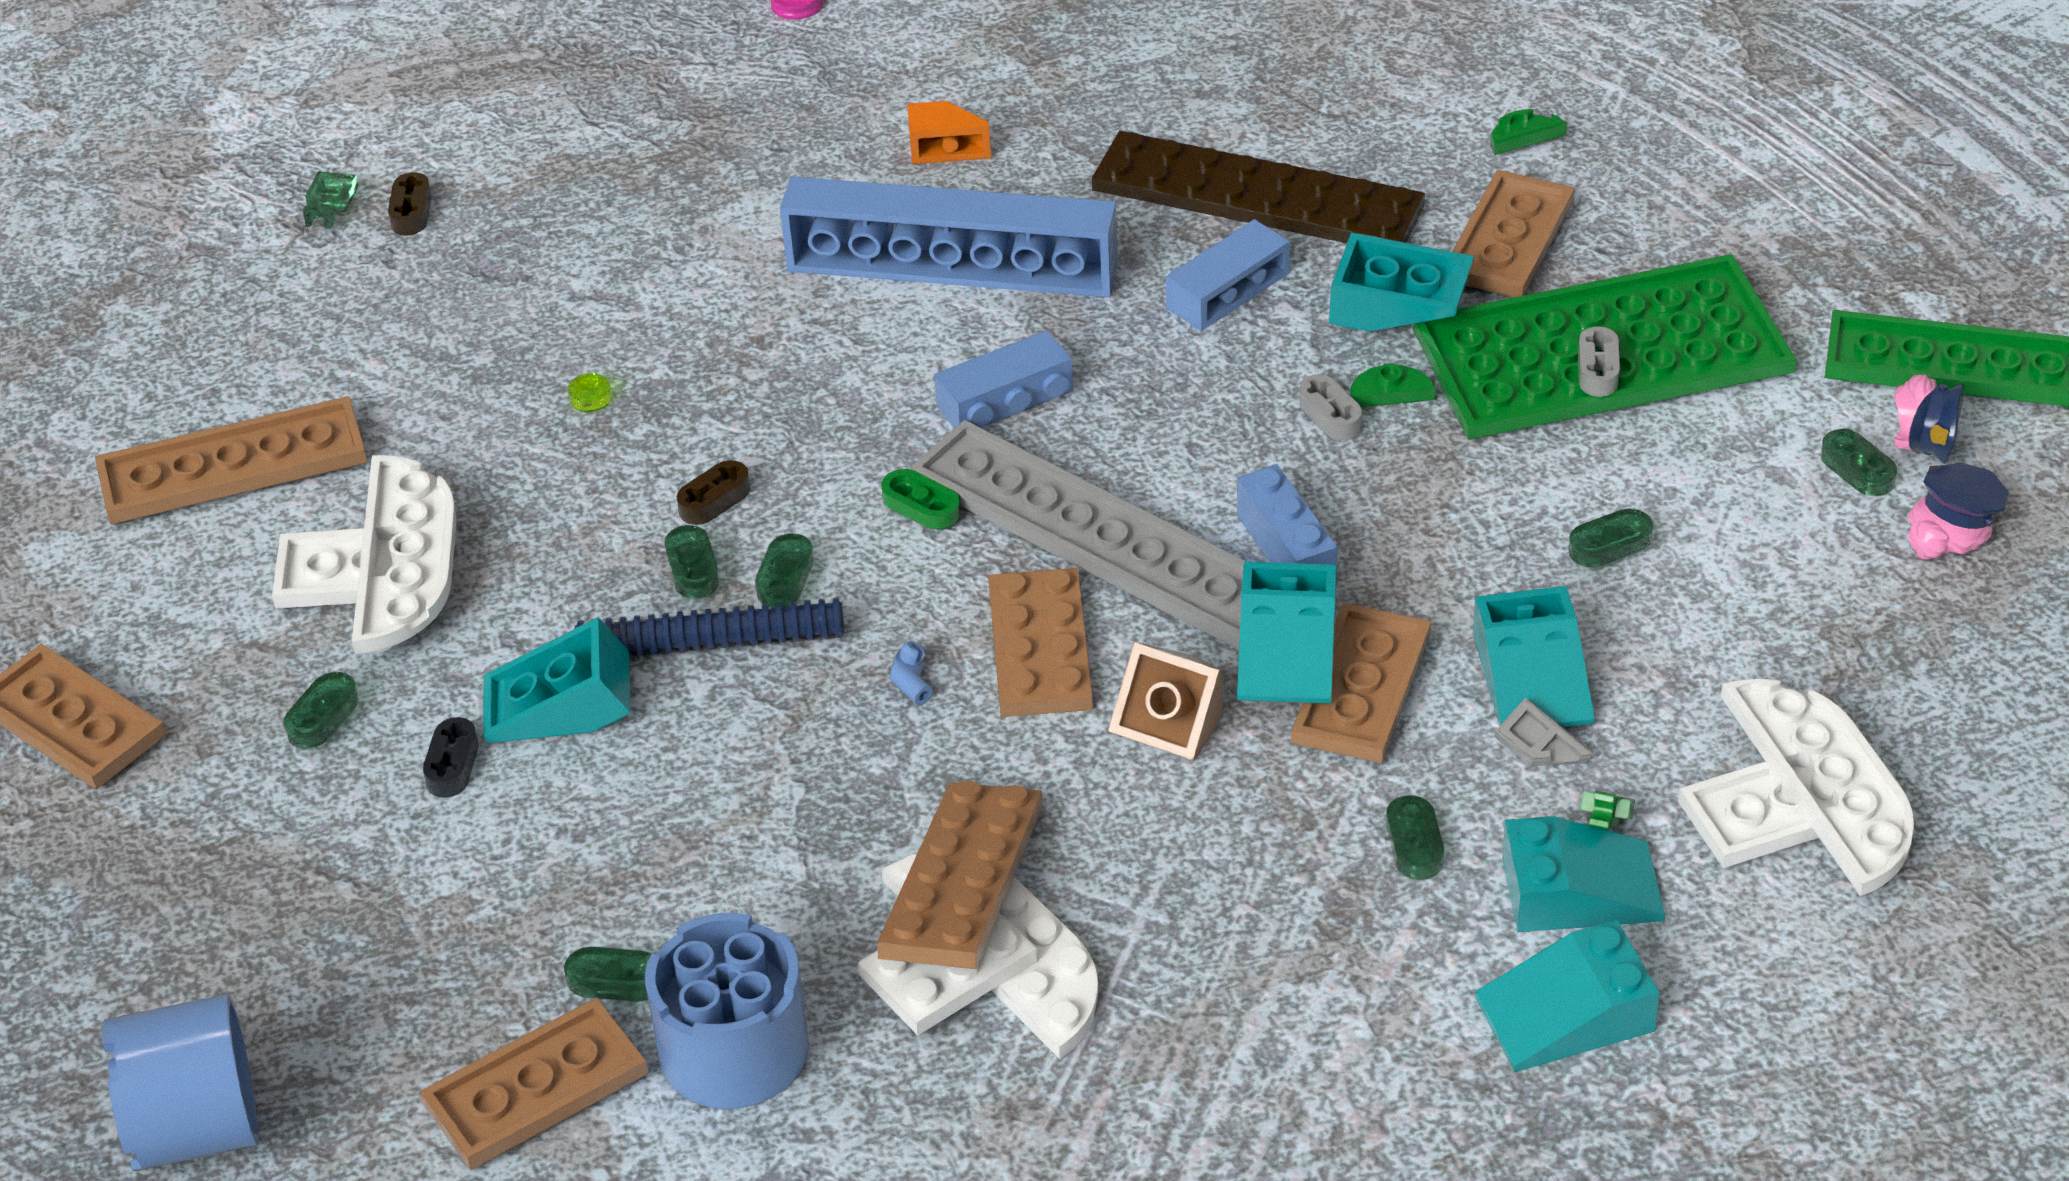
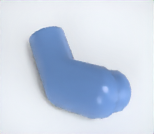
[890,641,933,705]

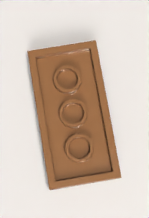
[1452,170,1575,297]
[988,568,1093,717]
[1291,603,1432,763]
[0,643,166,790]
[419,997,649,1170]

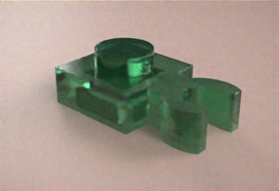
[303,171,358,229]

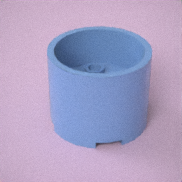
[645,913,809,1109]
[102,994,259,1172]

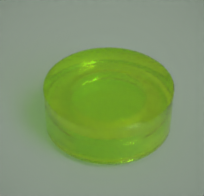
[568,373,612,413]

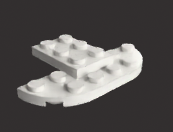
[272,455,456,654]
[1678,679,1914,896]
[858,854,1098,1059]

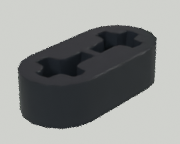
[423,717,479,798]

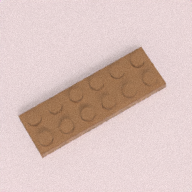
[95,396,368,525]
[877,781,1043,969]

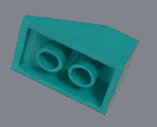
[1329,233,1474,332]
[483,617,631,743]
[1502,816,1665,933]
[1475,920,1660,1072]

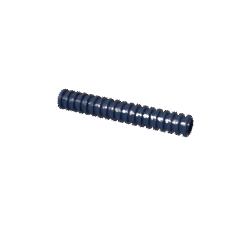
[575,597,845,657]

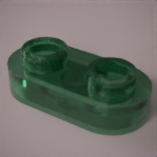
[1820,428,1897,496]
[1568,508,1653,567]
[664,525,719,599]
[755,533,814,608]
[283,672,359,749]
[1386,795,1444,880]
[564,946,652,1002]

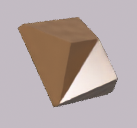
[1108,642,1223,760]

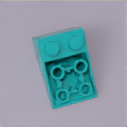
[1237,562,1336,704]
[1473,586,1595,728]

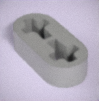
[1578,326,1620,397]
[1300,374,1362,440]

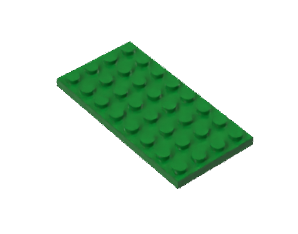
[1413,254,1797,440]

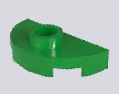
[1490,109,1567,155]
[1350,364,1435,407]

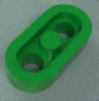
[881,469,960,530]

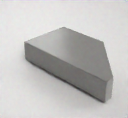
[1494,698,1593,766]

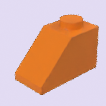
[907,101,991,164]

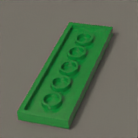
[1824,310,2069,407]

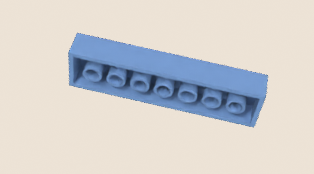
[780,177,1118,298]

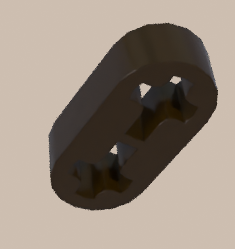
[388,172,432,236]
[676,460,751,525]

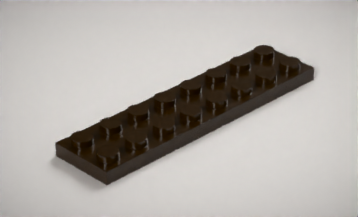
[1092,130,1425,243]

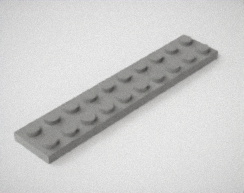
[910,420,1247,650]

